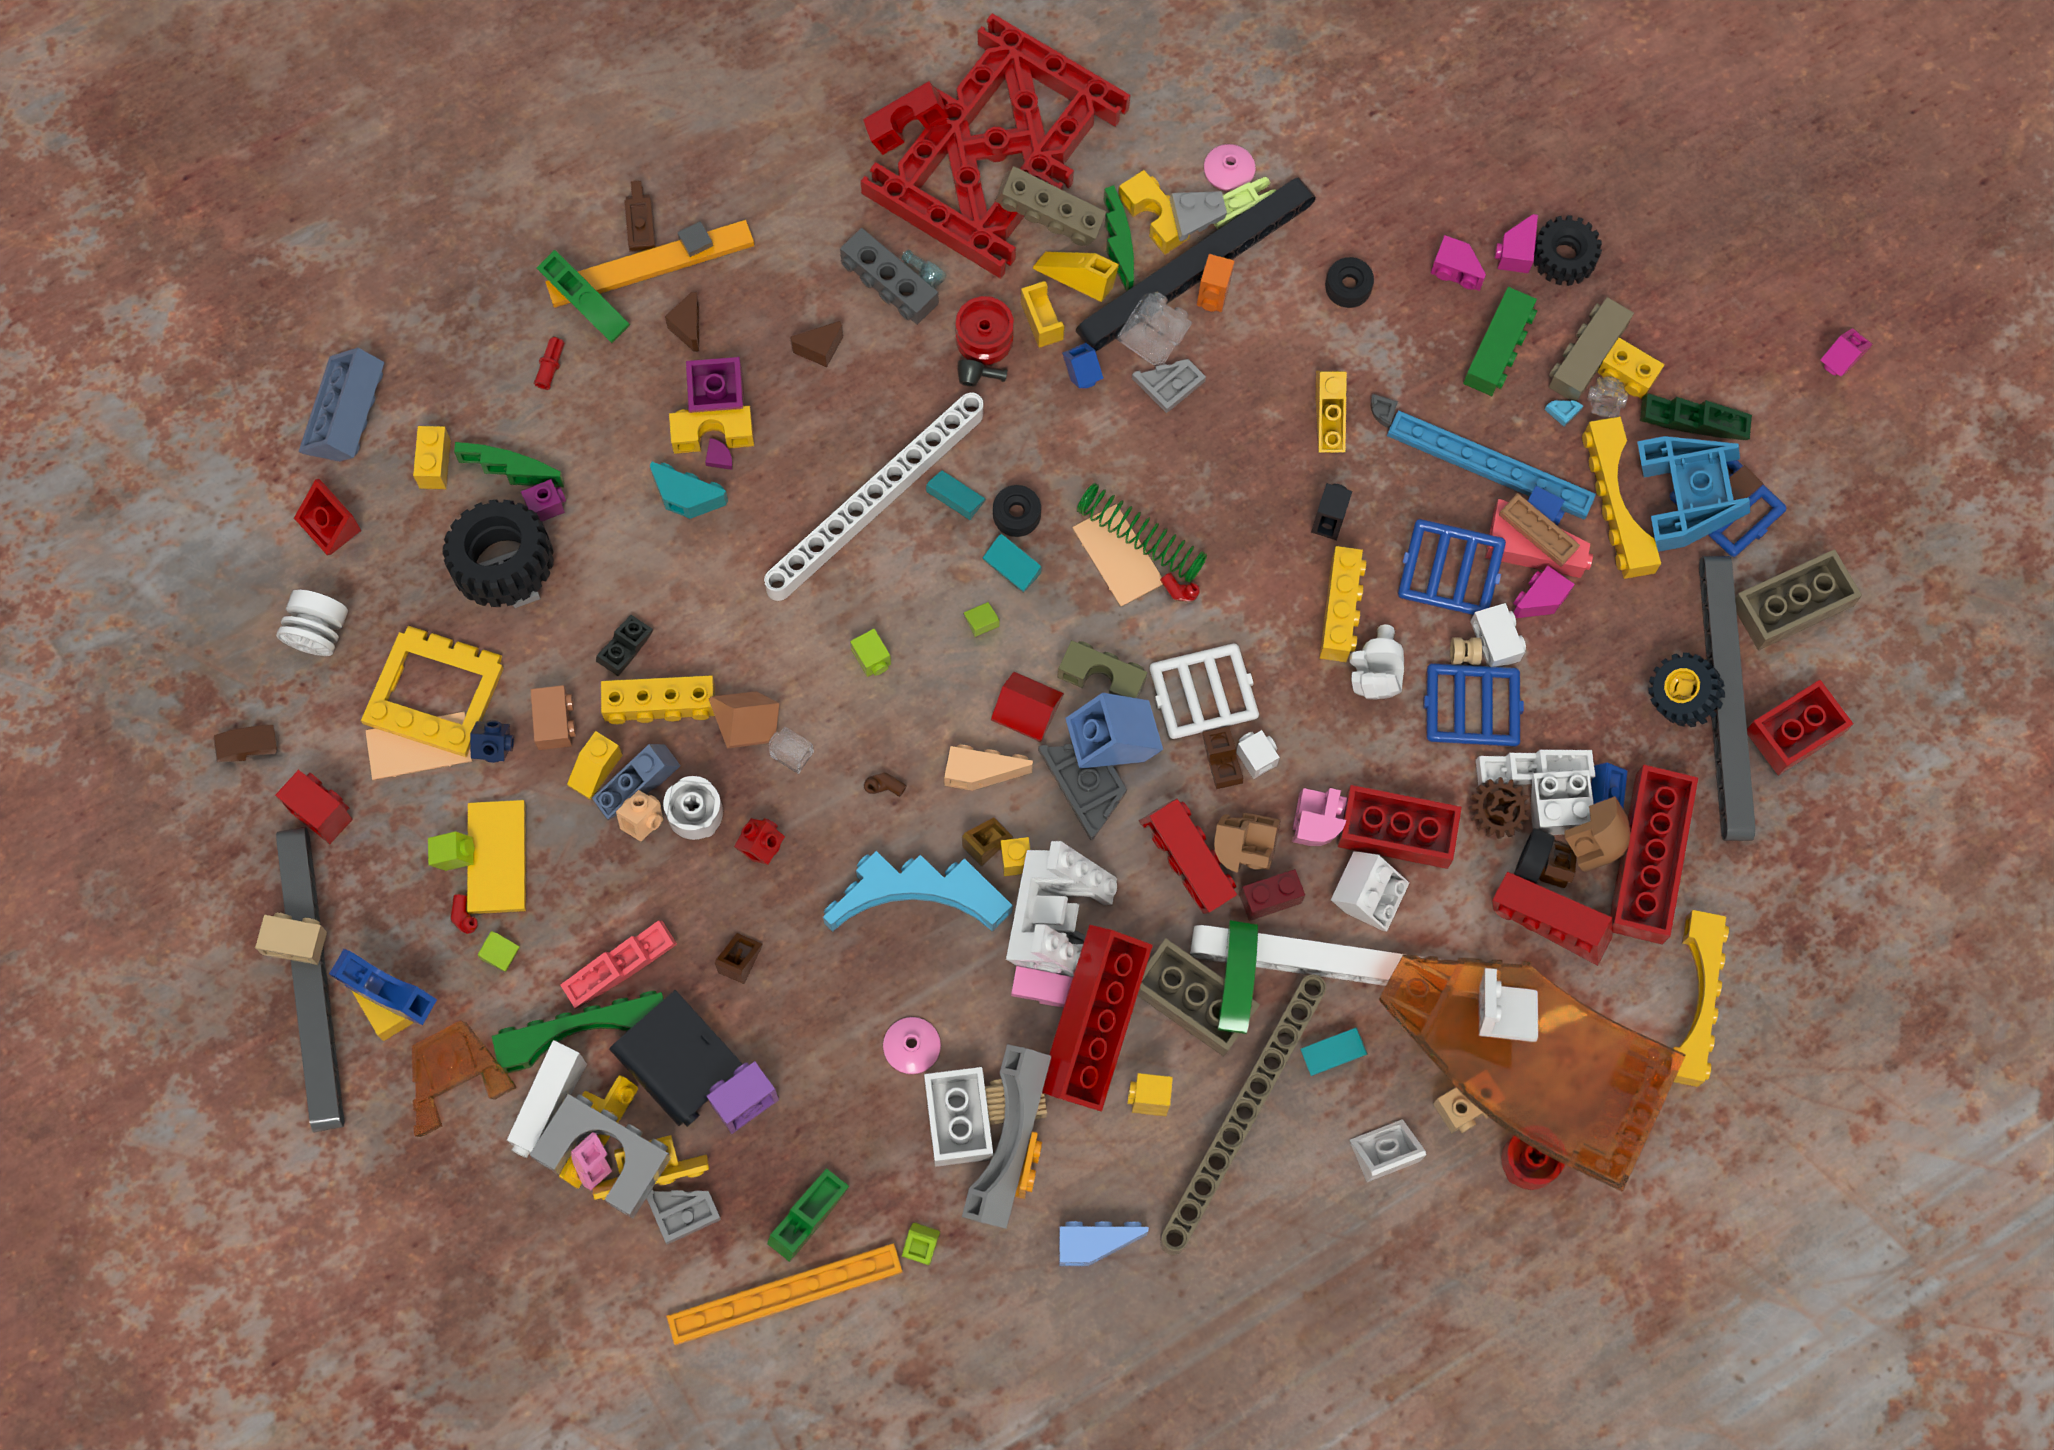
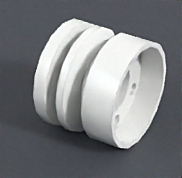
[276,589,348,656]

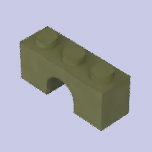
[1057,640,1147,698]

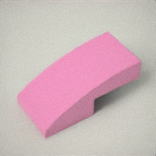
[571,1132,612,1190]

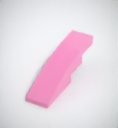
[1011,966,1073,1008]

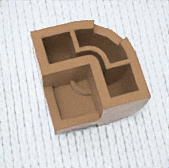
[1564,796,1631,872]
[1214,813,1281,873]

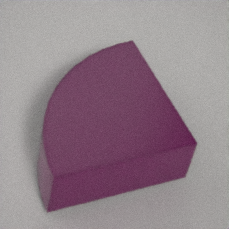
[705,438,733,470]

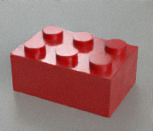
[1747,680,1854,776]

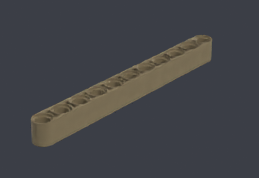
[1160,974,1326,1255]

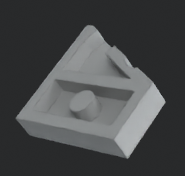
[1170,191,1227,241]
[1132,359,1206,414]
[647,1190,721,1245]

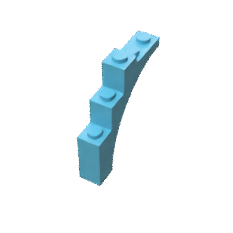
[823,851,1013,932]

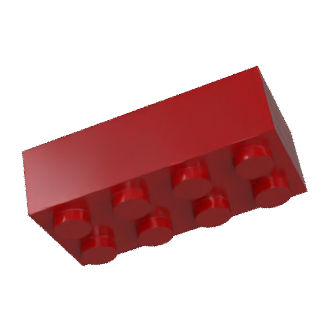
[1337,785,1462,869]

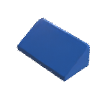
[1591,762,1628,809]

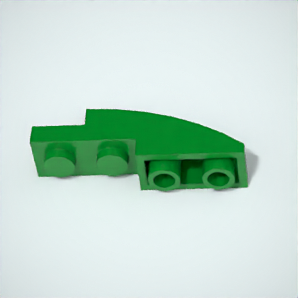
[536,250,630,343]

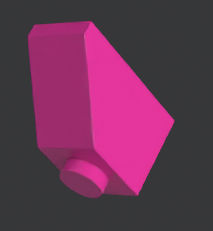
[1494,214,1538,273]
[1820,328,1873,377]

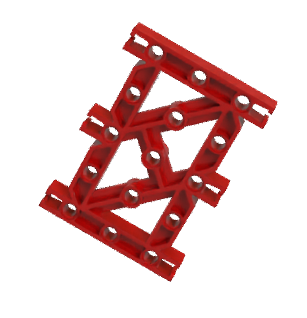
[861,13,1131,279]

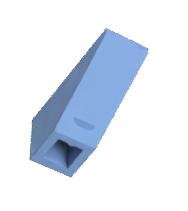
[1059,1221,1148,1266]

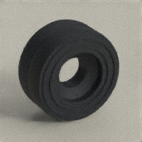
[1325,257,1374,308]
[993,485,1041,537]

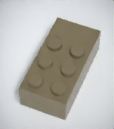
[1735,549,1862,650]
[1137,938,1260,1057]

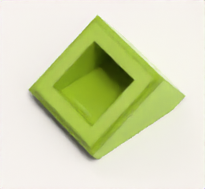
[963,602,1000,637]
[478,931,520,972]
[902,1223,940,1265]

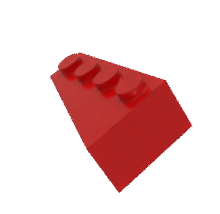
[1139,798,1237,914]
[1492,872,1613,966]

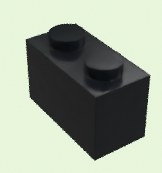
[1311,483,1352,540]

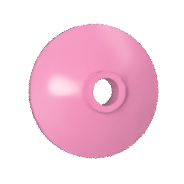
[1204,144,1255,191]
[883,1017,941,1074]

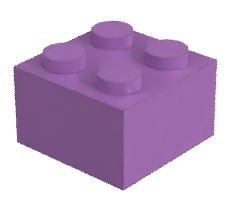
[707,1061,779,1134]

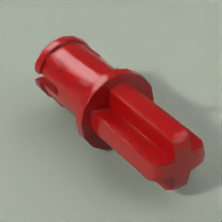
[533,337,564,390]

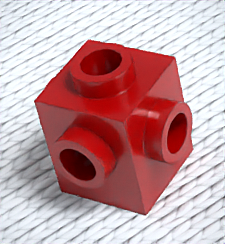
[734,818,785,865]

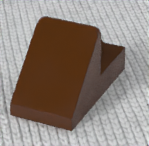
[1539,841,1576,888]

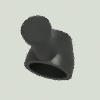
[957,360,1007,386]

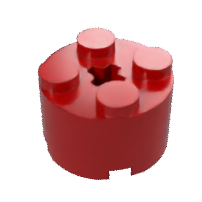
[1501,1126,1566,1190]

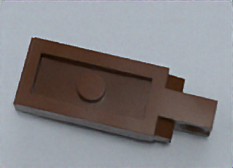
[624,180,656,252]

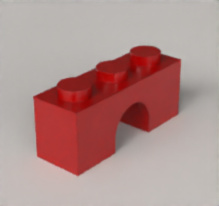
[863,81,949,155]

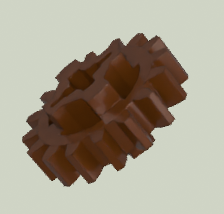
[1468,777,1531,839]

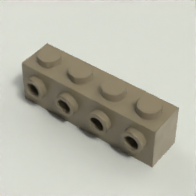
[995,166,1106,246]

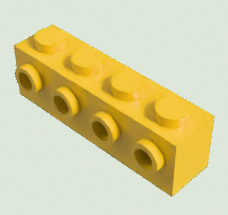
[1319,546,1366,662]
[601,676,715,724]

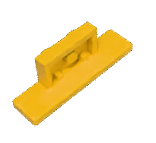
[559,1075,638,1189]
[593,1135,709,1200]

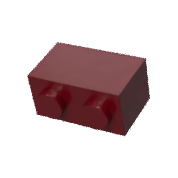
[1239,869,1305,921]

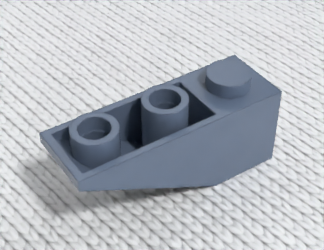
[592,744,681,820]

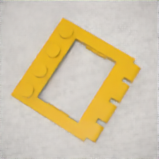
[361,626,504,758]

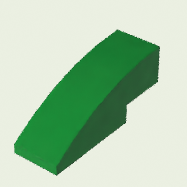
[767,1168,849,1262]

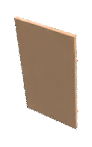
[1072,504,1163,607]
[365,712,473,780]

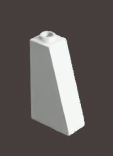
[507,1040,587,1158]

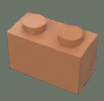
[530,685,576,750]

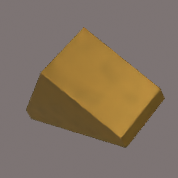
[962,817,1013,866]

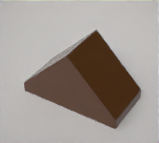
[665,292,699,352]
[790,321,843,367]
[715,933,762,984]

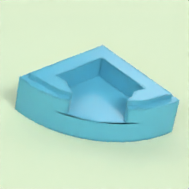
[1544,400,1583,427]

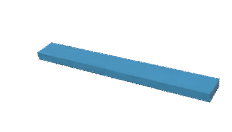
[1387,410,1596,520]

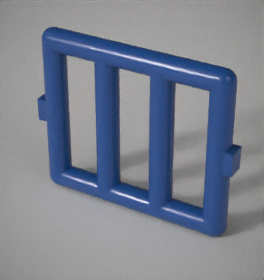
[1669,460,1786,557]
[1398,519,1506,615]
[1423,663,1524,746]

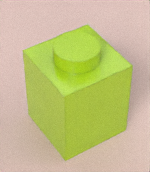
[850,629,891,677]
[428,831,475,871]

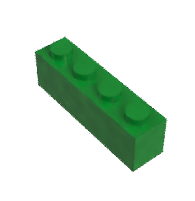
[1463,287,1538,396]

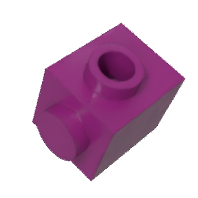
[521,479,566,522]

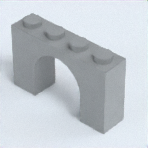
[529,1094,671,1219]

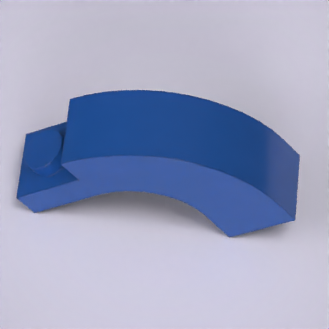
[329,949,437,1025]

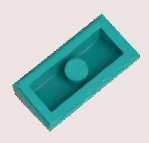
[926,470,986,520]
[983,534,1042,593]

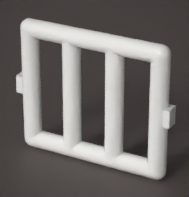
[1149,643,1259,739]

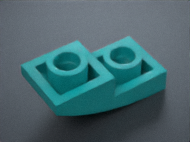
[1300,1028,1368,1076]

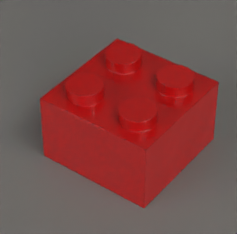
[275,769,353,844]

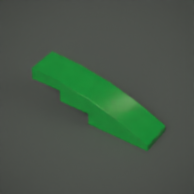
[1103,185,1134,291]
[454,442,565,487]

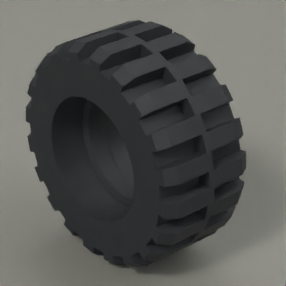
[443,499,554,607]

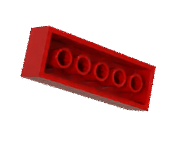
[1610,765,1698,945]
[1042,924,1153,1112]

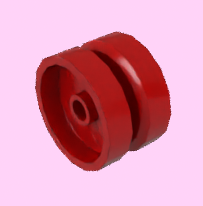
[956,296,1014,365]

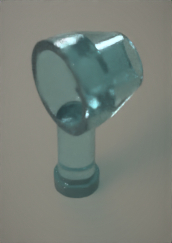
[902,250,947,288]

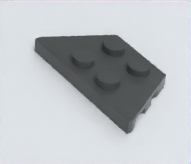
[1038,744,1127,840]

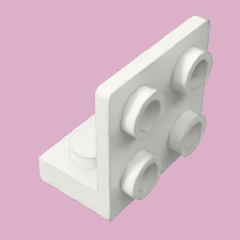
[1479,968,1538,1042]

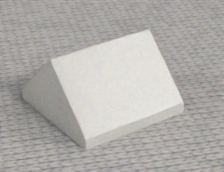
[1350,1119,1426,1182]

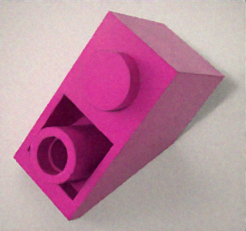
[1431,236,1486,291]
[1513,566,1575,618]

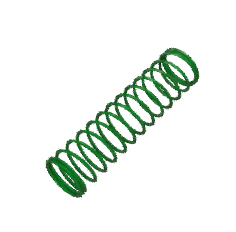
[1077,483,1207,583]

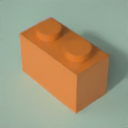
[1197,254,1235,312]

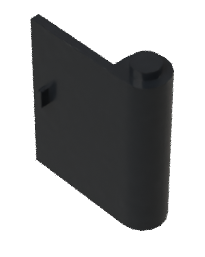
[609,990,743,1127]

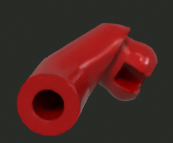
[1160,572,1200,602]
[450,894,478,934]

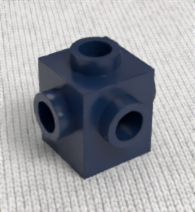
[470,720,514,763]

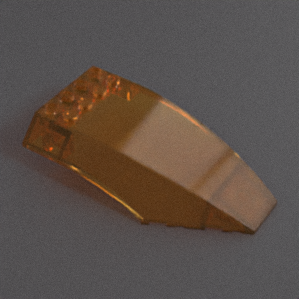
[1379,955,1686,1192]

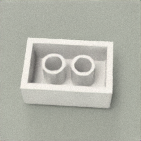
[924,1067,993,1167]

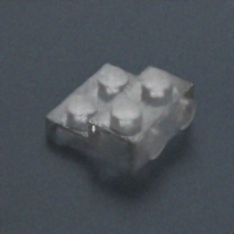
[1116,292,1192,367]

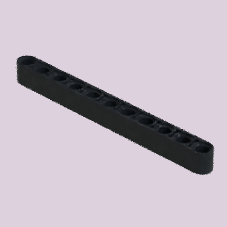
[1076,177,1316,351]

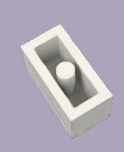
[1470,603,1526,667]

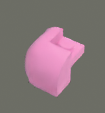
[1292,788,1347,846]

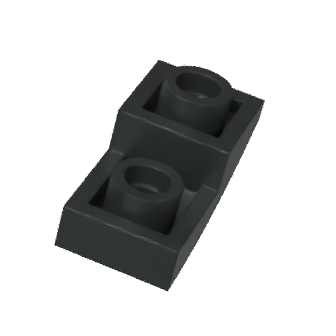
[596,615,653,676]

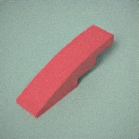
[560,920,677,1009]

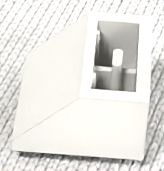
[1531,770,1593,835]
[1331,851,1409,932]

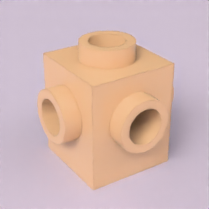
[616,790,663,841]

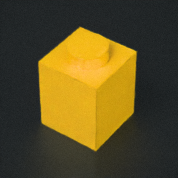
[1000,837,1030,876]

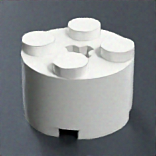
[663,776,723,840]

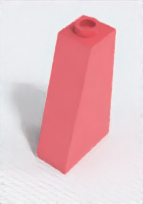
[1485,499,1593,578]

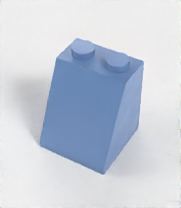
[1065,693,1163,768]

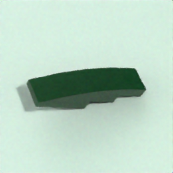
[1640,393,1752,440]

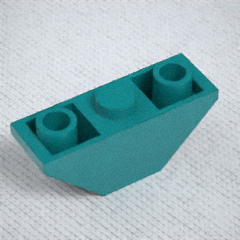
[650,462,728,519]

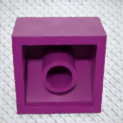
[686,357,744,413]

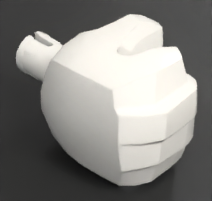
[1349,625,1404,699]

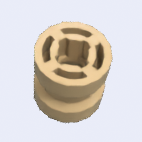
[1450,637,1482,665]

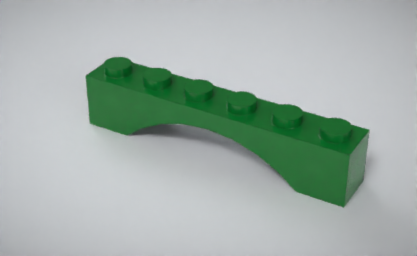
[492,991,665,1075]

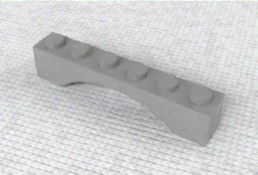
[962,1044,1051,1229]

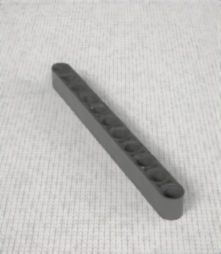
[1699,556,1755,841]
[276,827,344,1133]

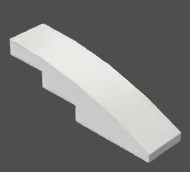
[1476,750,1595,786]

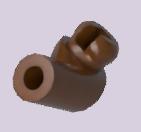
[864,773,907,797]

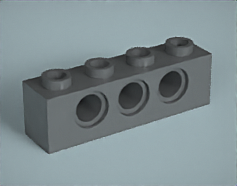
[840,228,939,325]

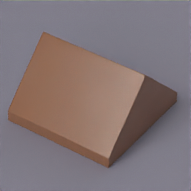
[709,691,779,749]

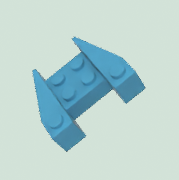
[1637,436,1750,552]

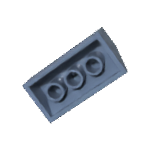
[298,348,384,462]

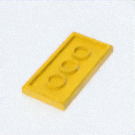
[467,800,526,914]

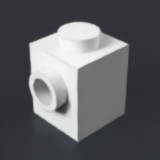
[1236,730,1280,779]

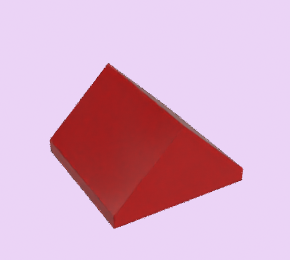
[294,479,361,556]
[991,672,1064,742]

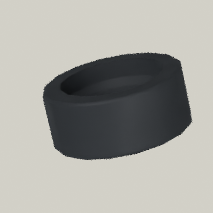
[1514,828,1555,884]

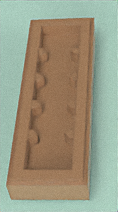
[1499,493,1580,567]

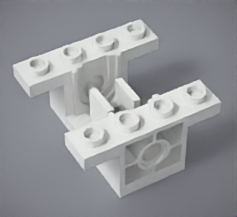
[1006,841,1117,977]

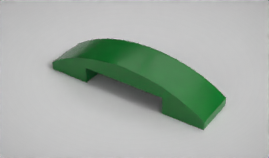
[1218,920,1258,1034]

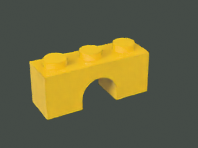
[1118,170,1190,255]
[669,406,754,454]

